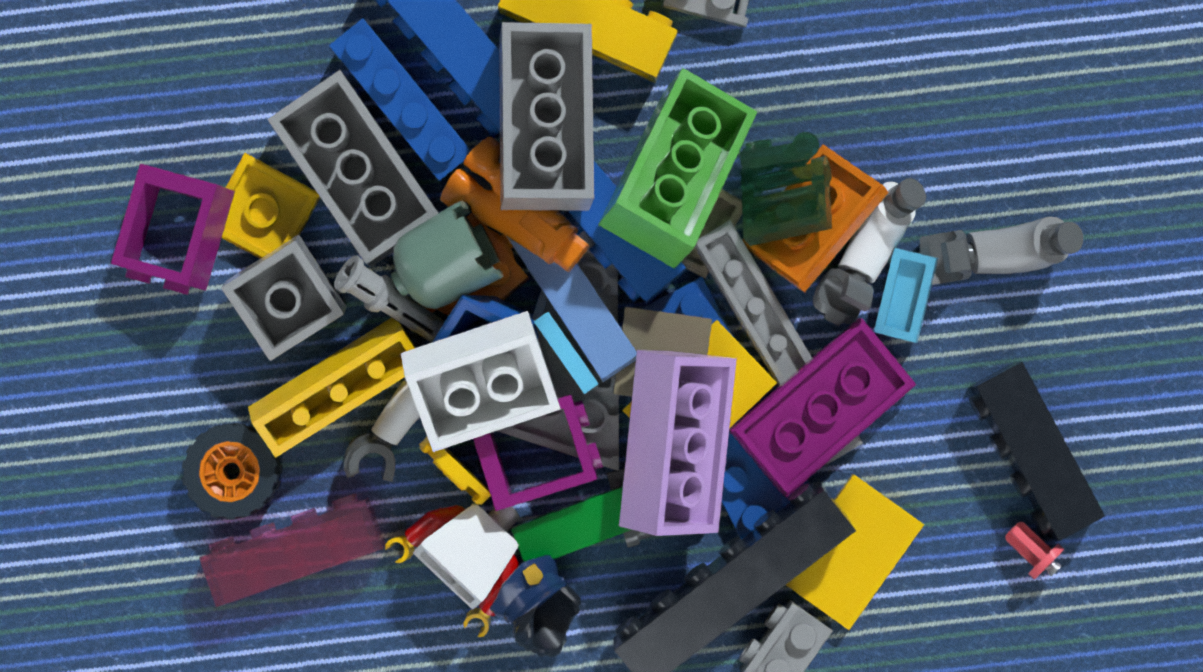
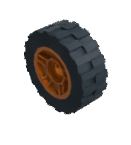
[182,423,282,520]

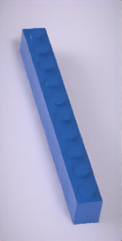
[374,0,686,305]

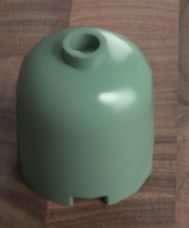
[391,200,504,309]

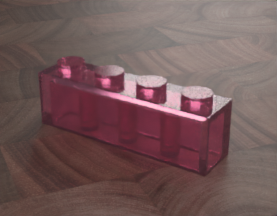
[199,493,385,607]

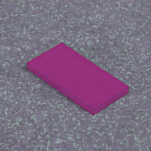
[729,318,916,497]

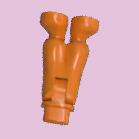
[440,136,589,272]

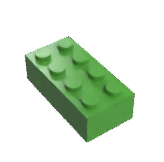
[598,68,757,269]

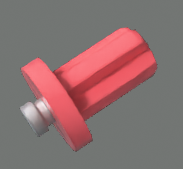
[1005,521,1064,579]

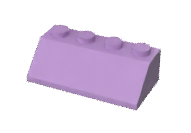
[619,350,737,536]

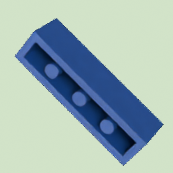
[329,18,471,185]

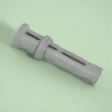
[334,255,445,343]

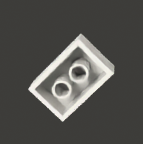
[401,311,560,452]

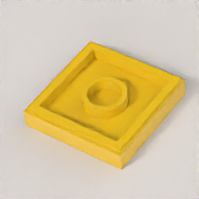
[222,153,321,259]

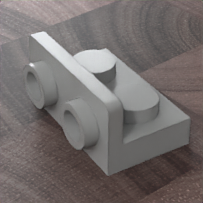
[739,599,833,672]

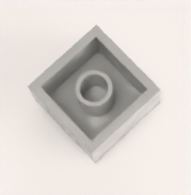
[221,235,347,361]

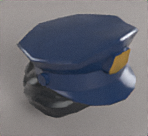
[489,555,581,657]

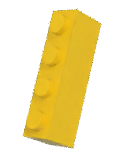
[498,0,678,83]
[248,318,416,458]

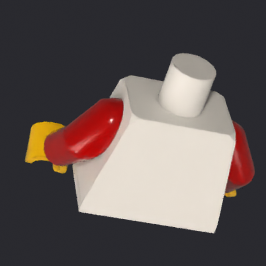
[385,503,520,637]

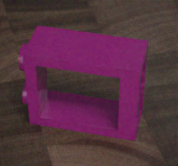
[111,163,235,295]
[473,394,603,511]

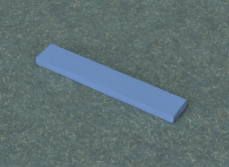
[462,159,637,382]

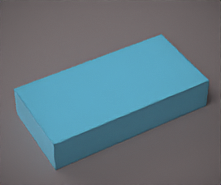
[874,248,939,343]
[534,312,599,394]

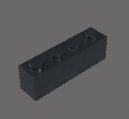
[969,362,1105,541]

